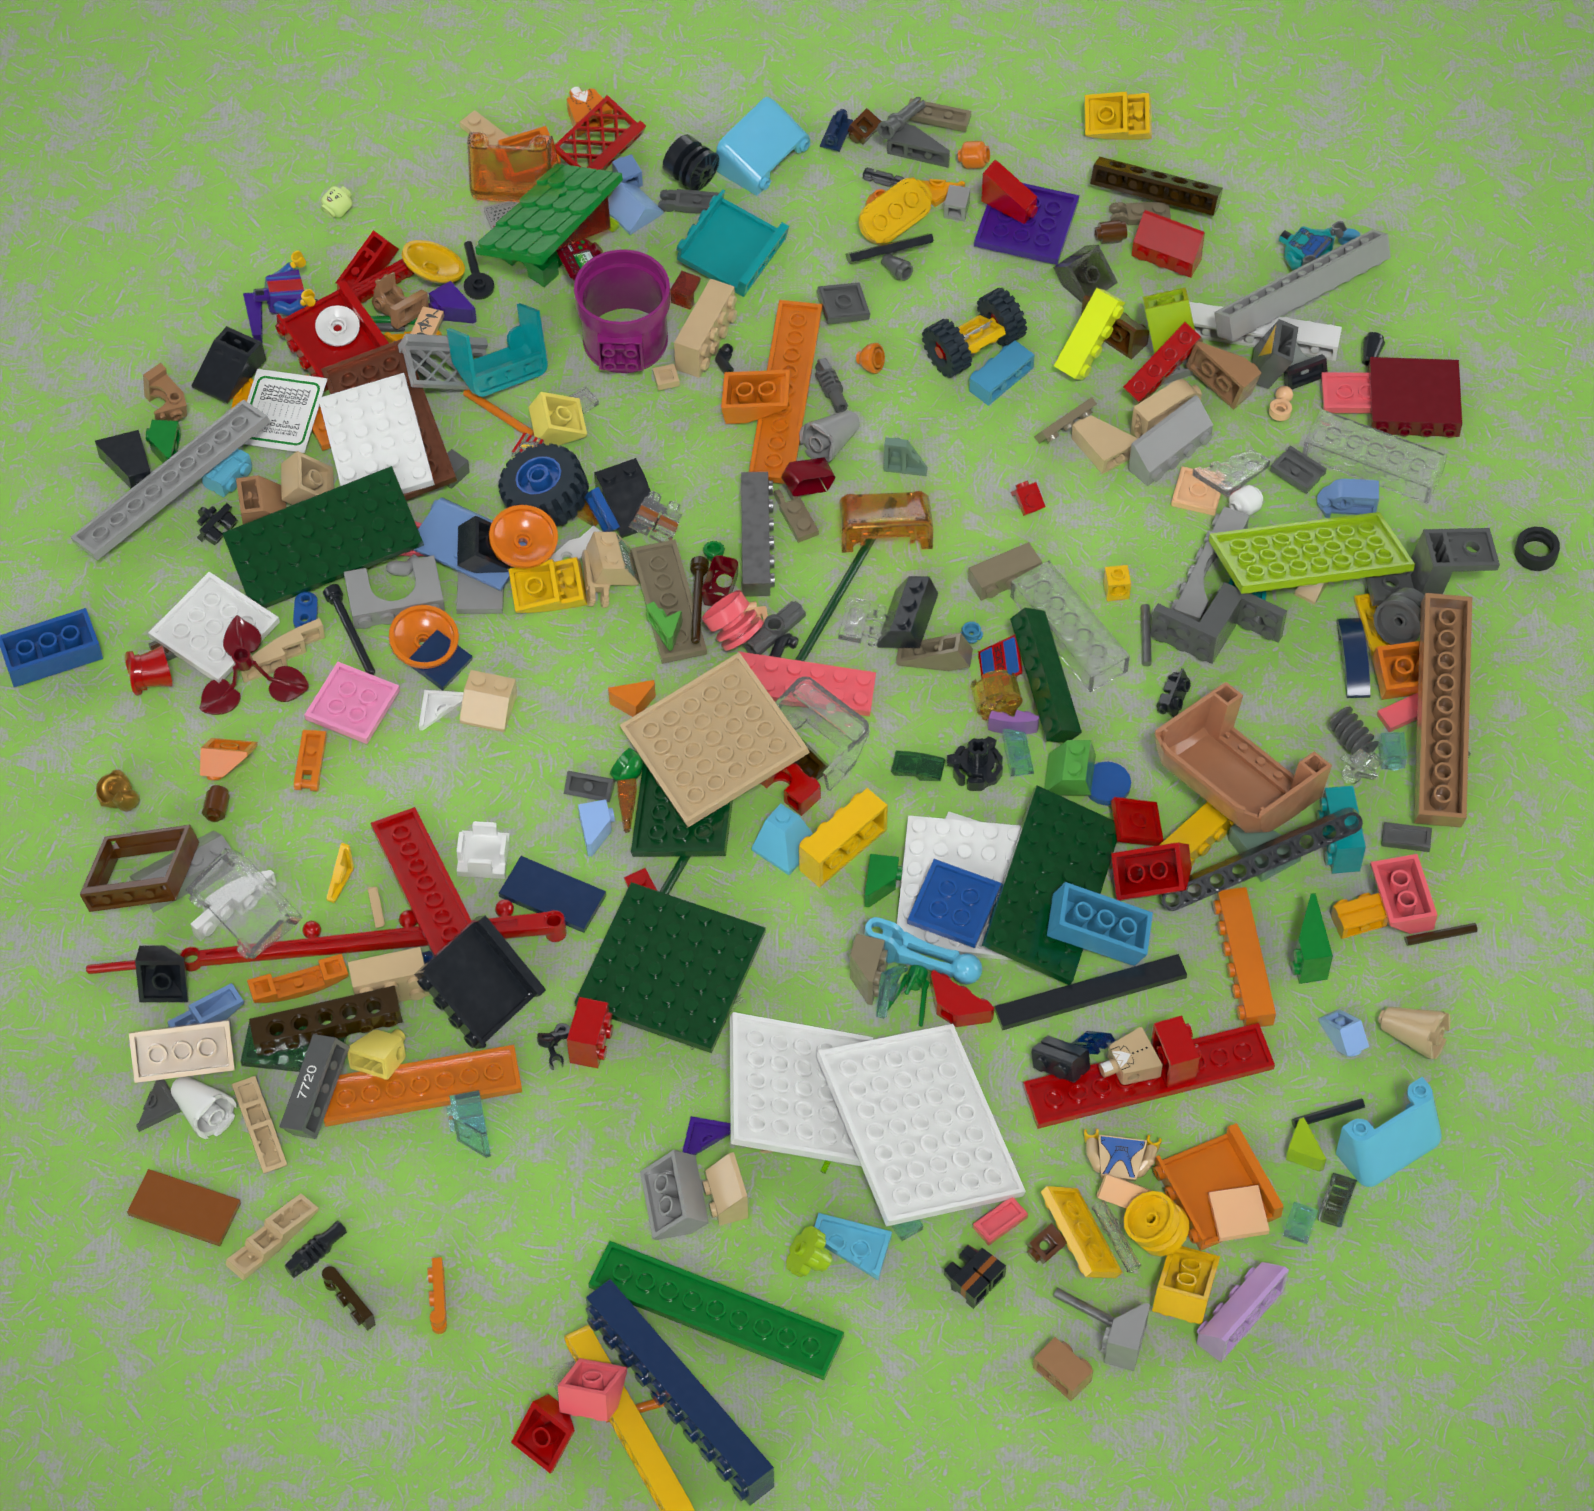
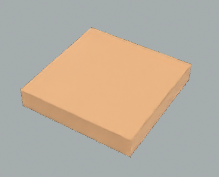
[1171,466,1226,516]
[1208,1185,1270,1242]

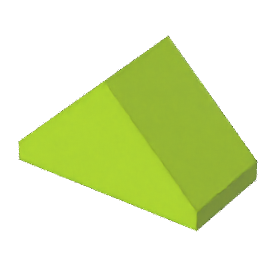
[1286,1117,1326,1172]

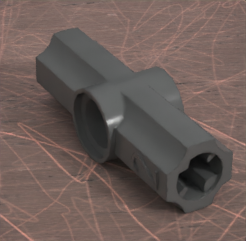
[743,601,806,655]

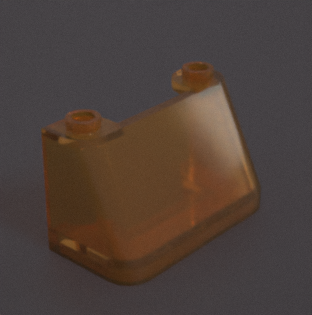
[467,132,559,202]
[839,491,933,553]

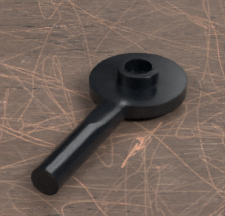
[464,241,494,300]

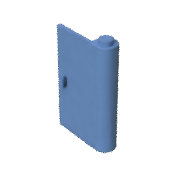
[414,498,526,591]

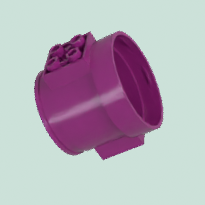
[574,249,670,373]

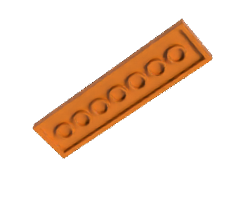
[324,1045,522,1127]

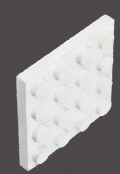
[148,572,280,683]

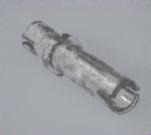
[1092,1200,1141,1273]

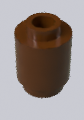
[1094,220,1128,244]
[202,785,230,822]

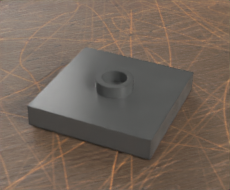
[817,282,870,324]

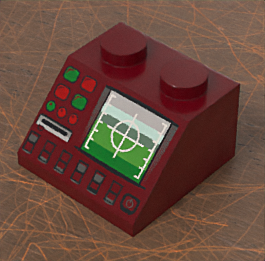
[556,238,603,280]

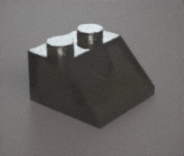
[1053,245,1118,303]

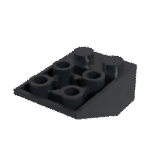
[191,326,266,404]

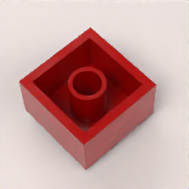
[567,997,613,1069]
[1151,1015,1202,1089]

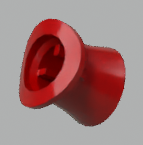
[125,645,172,696]

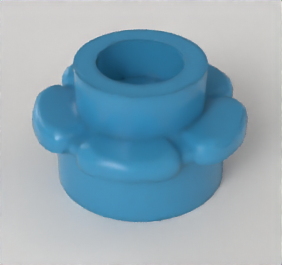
[960,622,983,643]

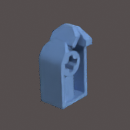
[1317,478,1379,518]

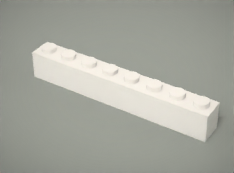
[1189,302,1342,361]

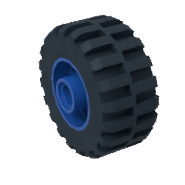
[498,443,589,526]

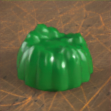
[703,541,725,561]

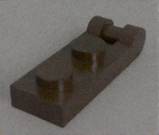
[322,1266,376,1331]

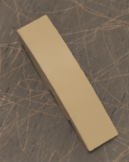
[241,618,325,683]
[232,1076,287,1174]
[226,1193,319,1281]

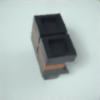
[944,1245,1006,1309]

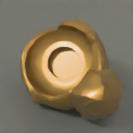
[96,769,140,812]

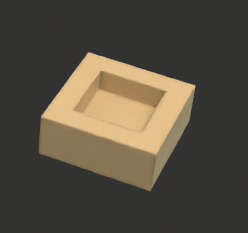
[653,364,680,391]

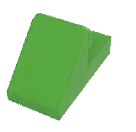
[646,601,682,651]

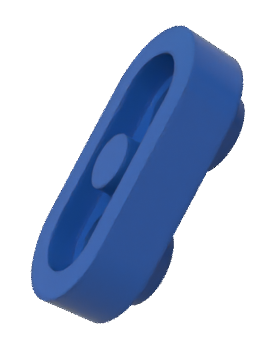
[293,592,318,628]

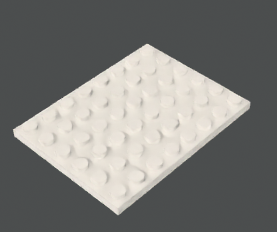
[816,1024,1026,1226]

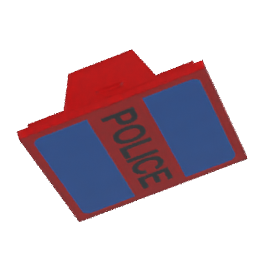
[978,634,1023,691]

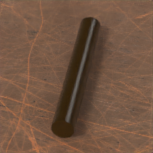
[1405,923,1478,946]

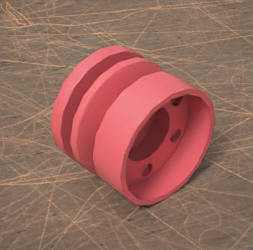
[702,590,764,651]

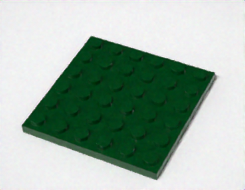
[575,882,766,1053]

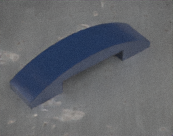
[1337,618,1371,698]

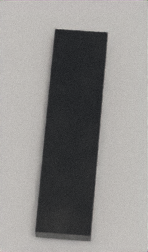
[845,233,934,262]

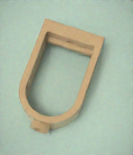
[1131,379,1202,438]

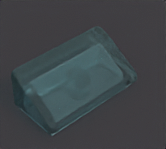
[1002,729,1034,777]

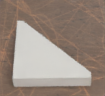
[419,690,464,731]

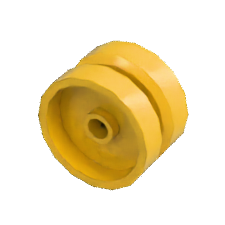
[1124,1191,1189,1257]

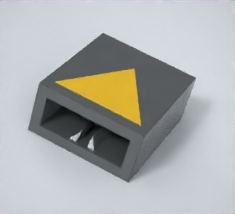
[1252,319,1299,389]

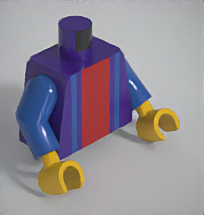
[253,250,316,316]

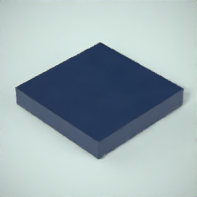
[409,630,473,691]

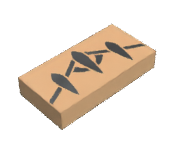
[410,306,444,335]

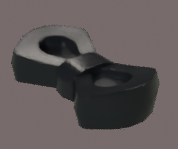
[537,1023,570,1048]

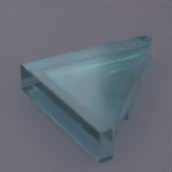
[876,964,908,1019]

